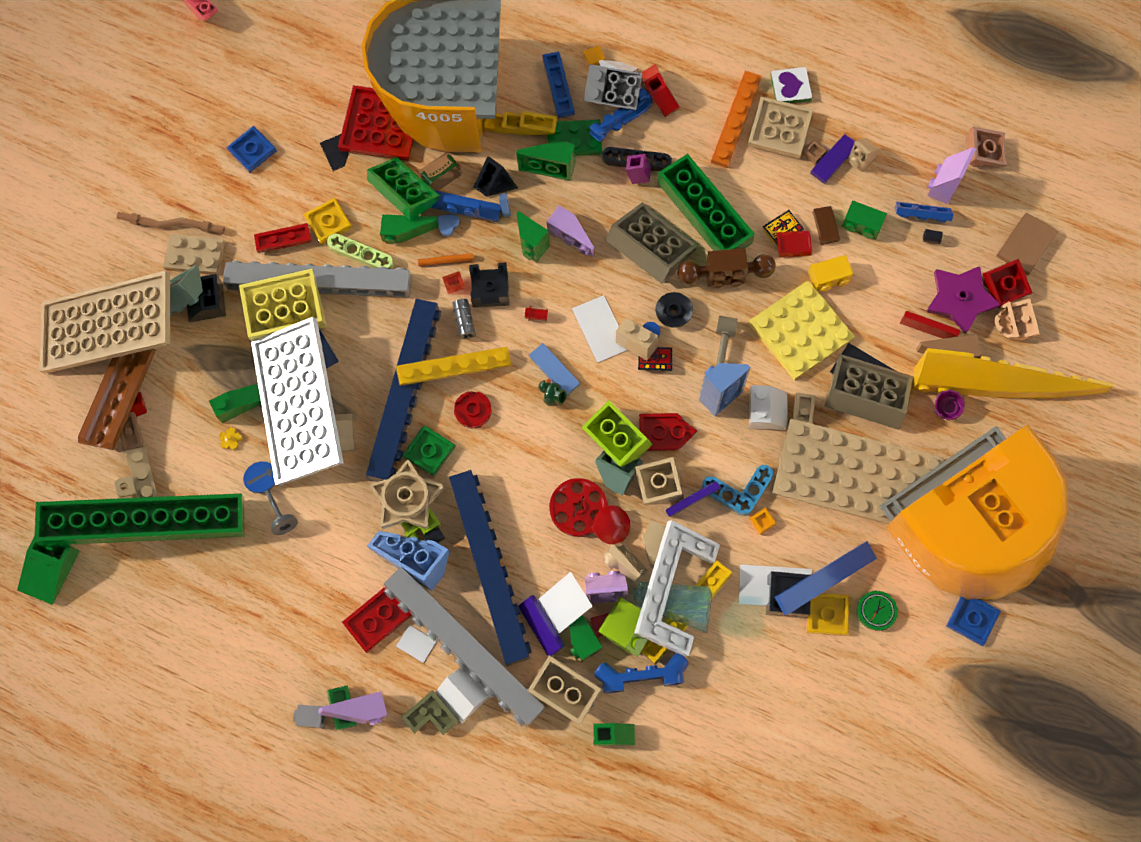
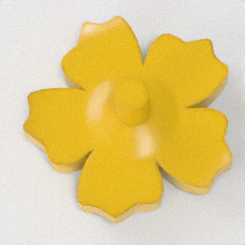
[219,427,242,450]

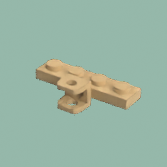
[115,446,158,498]

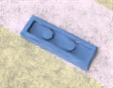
[529,343,580,396]

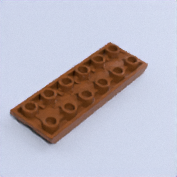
[78,349,156,450]

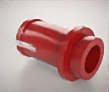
[525,306,548,321]

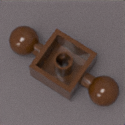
[677,248,776,288]

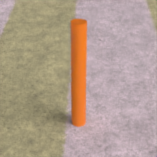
[418,253,473,266]

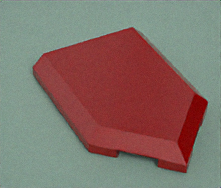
[639,413,697,451]

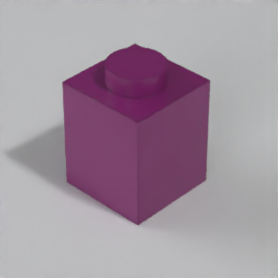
[626,154,651,184]

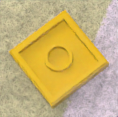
[303,197,353,245]
[807,593,849,636]

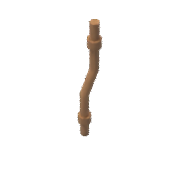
[117,212,225,234]

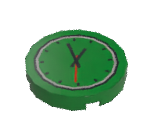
[857,590,898,631]

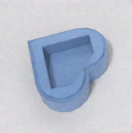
[499,193,511,217]
[438,214,460,237]

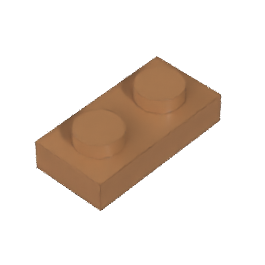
[120,412,145,452]

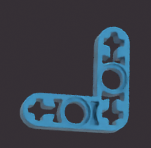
[702,465,773,516]

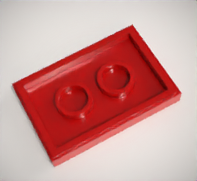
[342,588,412,653]

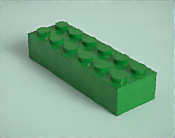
[657,153,755,251]

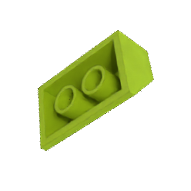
[581,400,653,467]

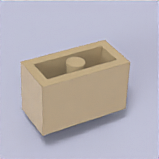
[616,318,658,361]

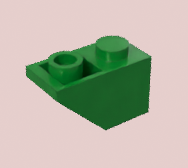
[593,723,635,746]

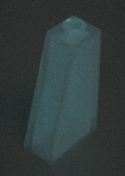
[633,581,712,633]

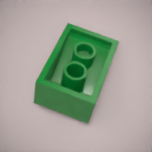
[516,141,576,181]

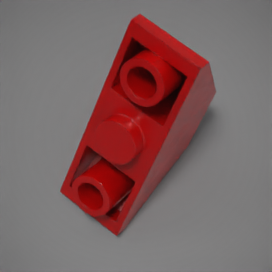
[641,64,680,117]

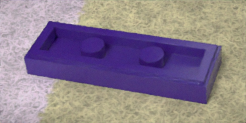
[810,134,855,184]
[666,481,721,517]
[518,595,565,656]

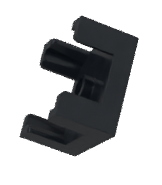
[469,262,510,308]
[766,571,811,618]

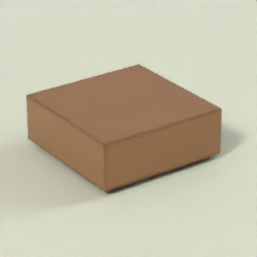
[801,140,828,165]

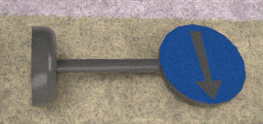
[243,461,298,535]

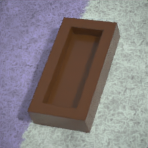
[813,206,840,245]

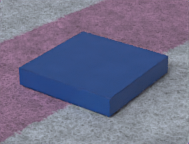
[226,125,277,173]
[946,597,1001,647]

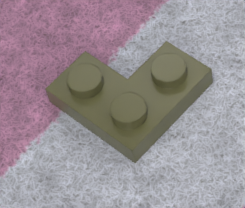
[401,690,459,735]

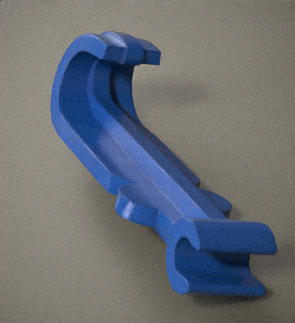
[589,88,652,142]

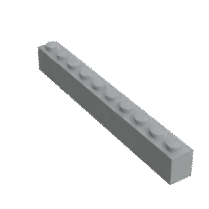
[223,261,412,298]
[384,567,545,728]

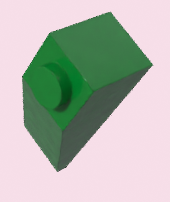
[380,214,439,244]
[209,383,262,423]
[570,614,603,662]

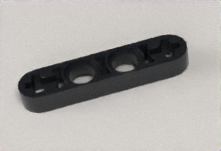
[602,147,672,171]

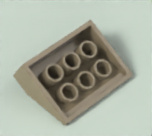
[605,202,699,284]
[824,354,913,430]

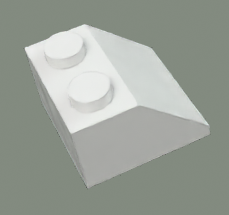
[749,385,788,430]

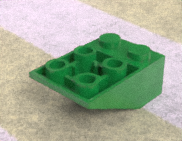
[17,537,80,605]

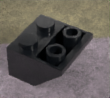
[187,274,226,322]

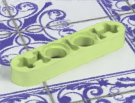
[327,234,394,269]

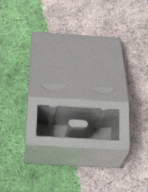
[584,64,643,110]

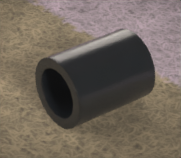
[923,229,943,245]
[423,527,445,543]

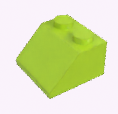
[598,597,648,657]

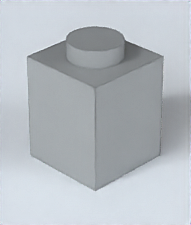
[293,705,325,729]

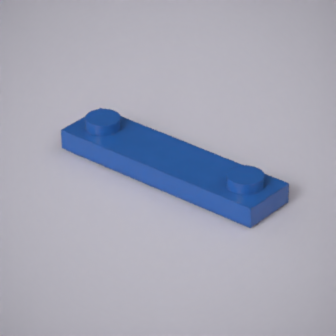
[542,51,575,118]

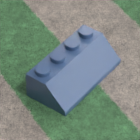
[699,363,751,416]

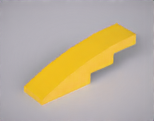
[484,111,557,135]

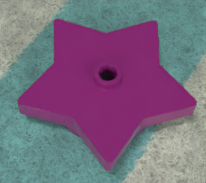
[927,267,999,333]

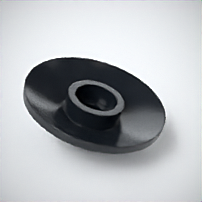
[655,292,693,328]

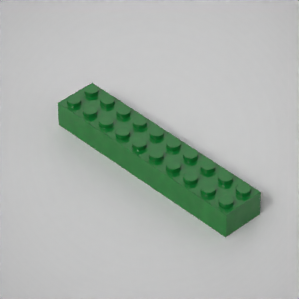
[34,493,244,546]

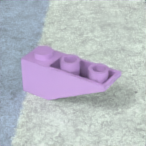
[547,205,594,257]

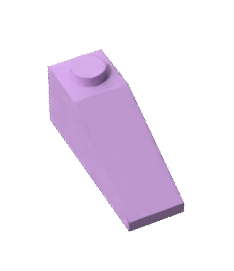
[318,691,387,725]

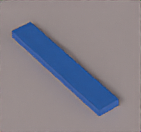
[775,541,877,615]

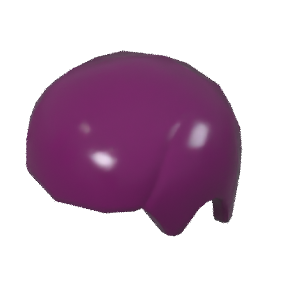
[935,390,965,421]

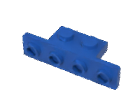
[430,190,501,222]

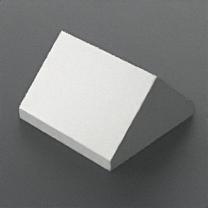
[435,668,490,723]

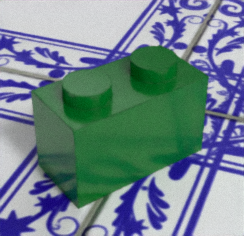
[841,200,887,240]

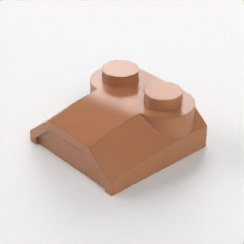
[966,126,1007,167]

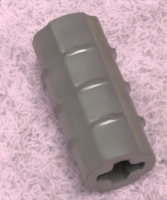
[452,299,476,339]

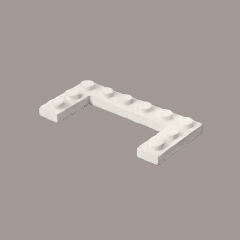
[634,520,720,656]

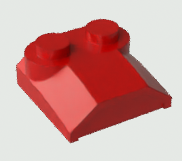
[982,259,1033,308]

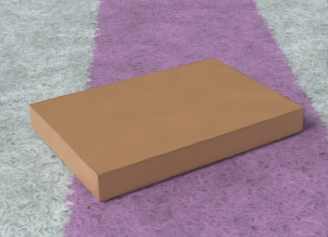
[996,212,1058,276]

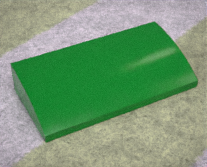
[367,157,440,220]

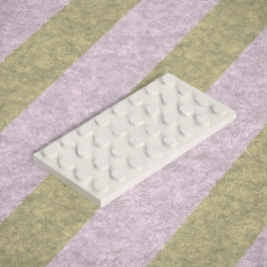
[251,317,343,486]

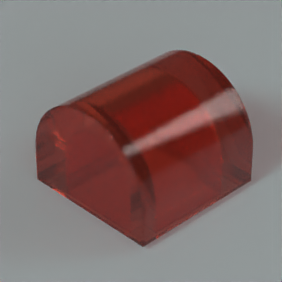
[442,271,465,294]

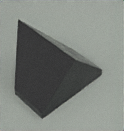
[473,156,518,197]

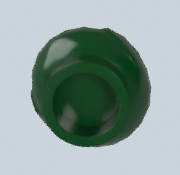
[538,378,567,406]

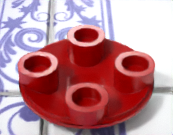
[592,505,631,545]

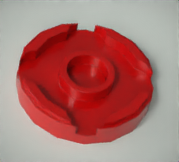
[454,391,492,429]

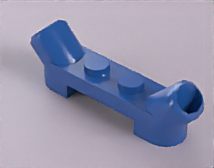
[594,653,689,694]

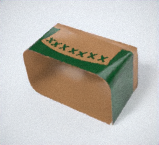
[419,152,462,191]

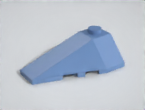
[367,531,449,591]

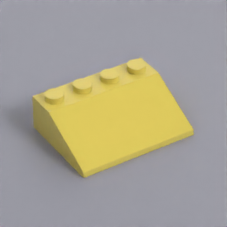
[239,269,327,341]

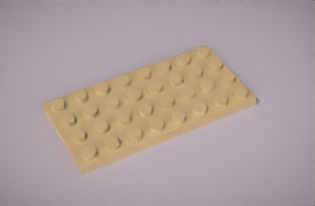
[39,271,170,374]
[772,419,944,525]

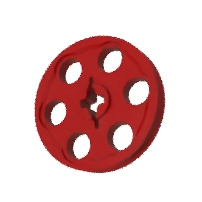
[549,478,608,537]

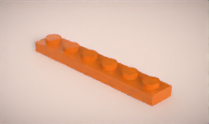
[711,70,762,168]

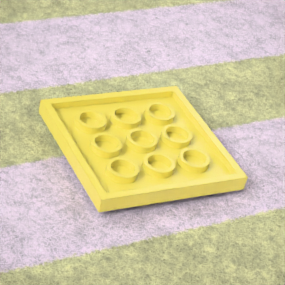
[748,281,855,381]

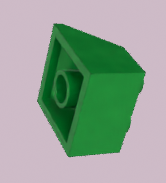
[516,211,550,262]

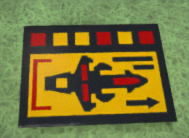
[762,210,804,246]

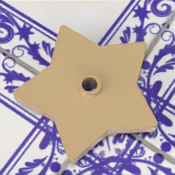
[369,460,444,529]

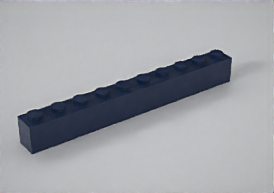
[366,299,441,482]
[449,470,532,666]

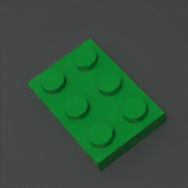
[548,119,602,156]

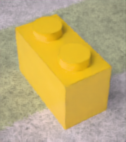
[808,255,854,292]

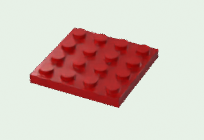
[338,85,414,161]

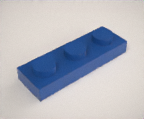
[895,201,954,222]

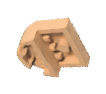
[995,299,1040,341]

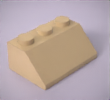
[528,656,602,725]

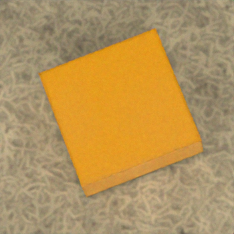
[583,45,606,66]
[749,507,777,535]

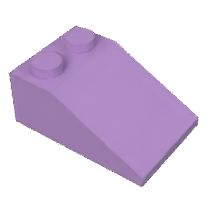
[927,147,976,205]
[585,571,628,604]

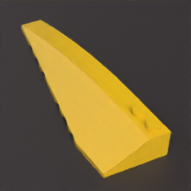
[913,348,1113,399]

